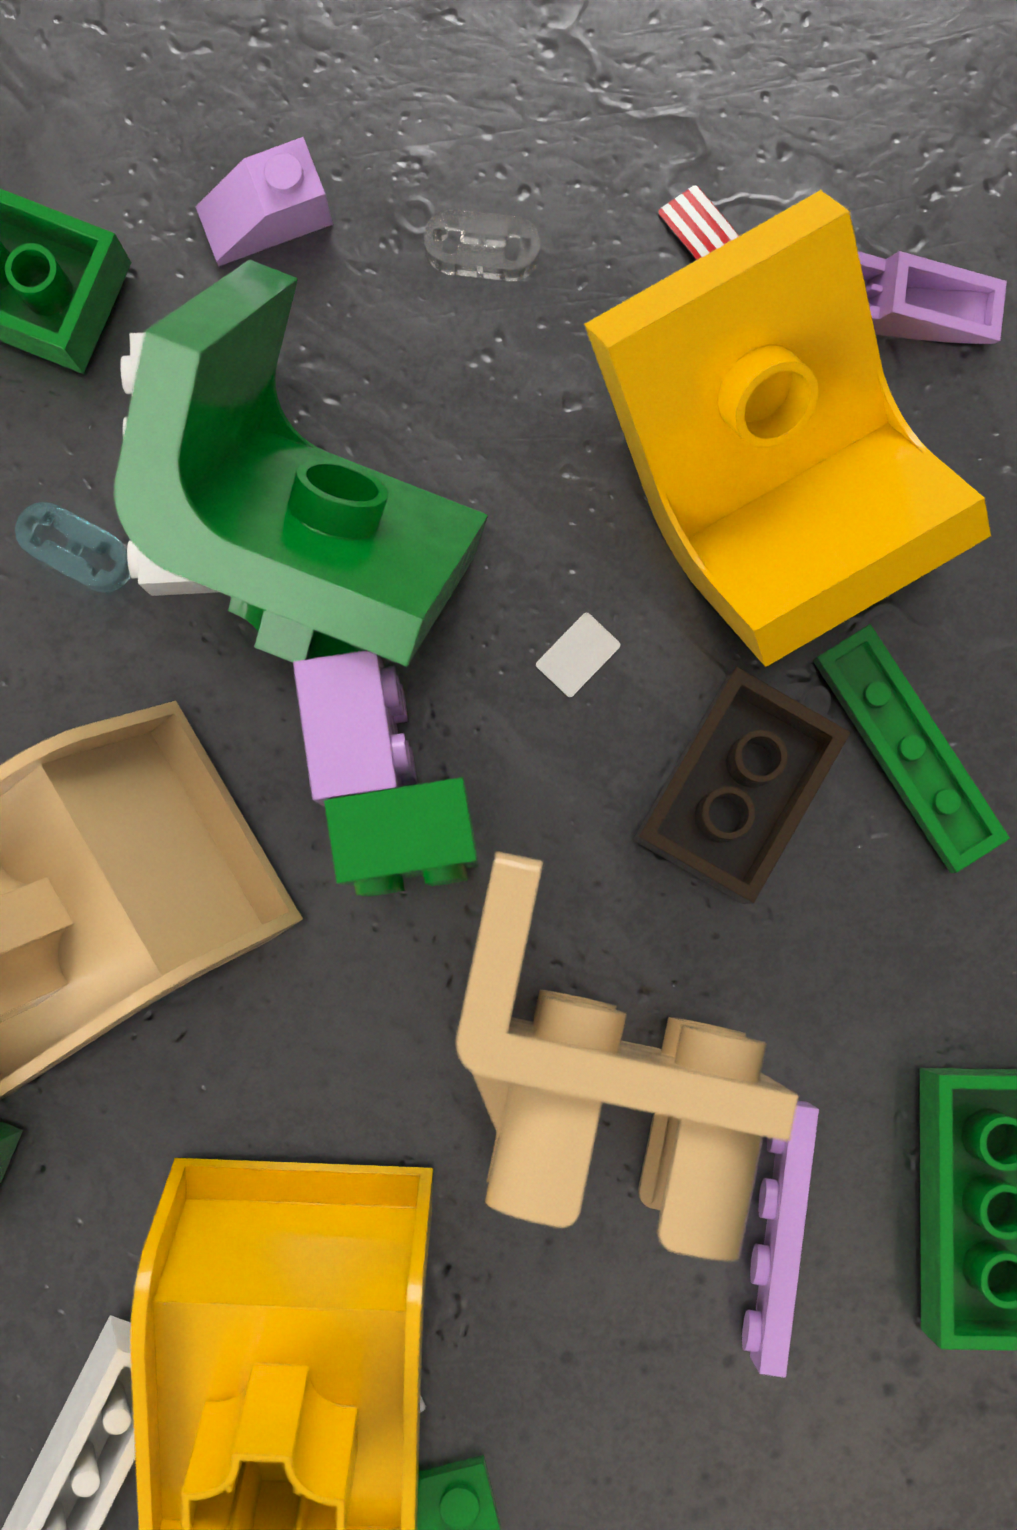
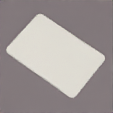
[536,613,620,697]

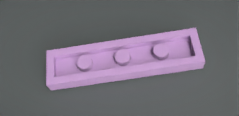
[742,1101,819,1378]

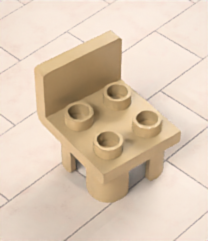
[456,852,798,1261]

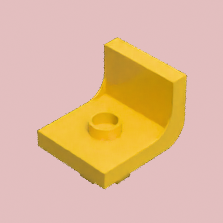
[584,190,991,667]
[130,1158,433,1530]

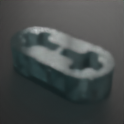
[15,502,130,593]

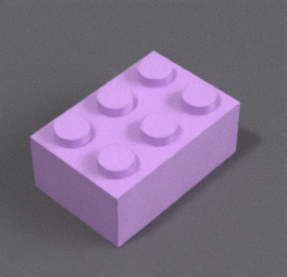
[293,651,417,807]

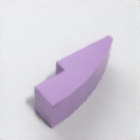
[858,251,1007,344]

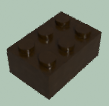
[633,667,851,904]

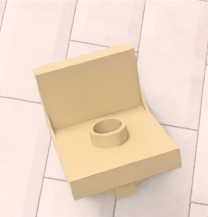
[0,701,303,1100]

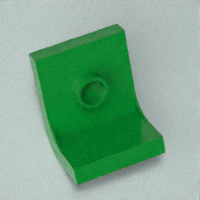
[114,259,488,666]

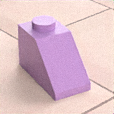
[195,137,333,266]

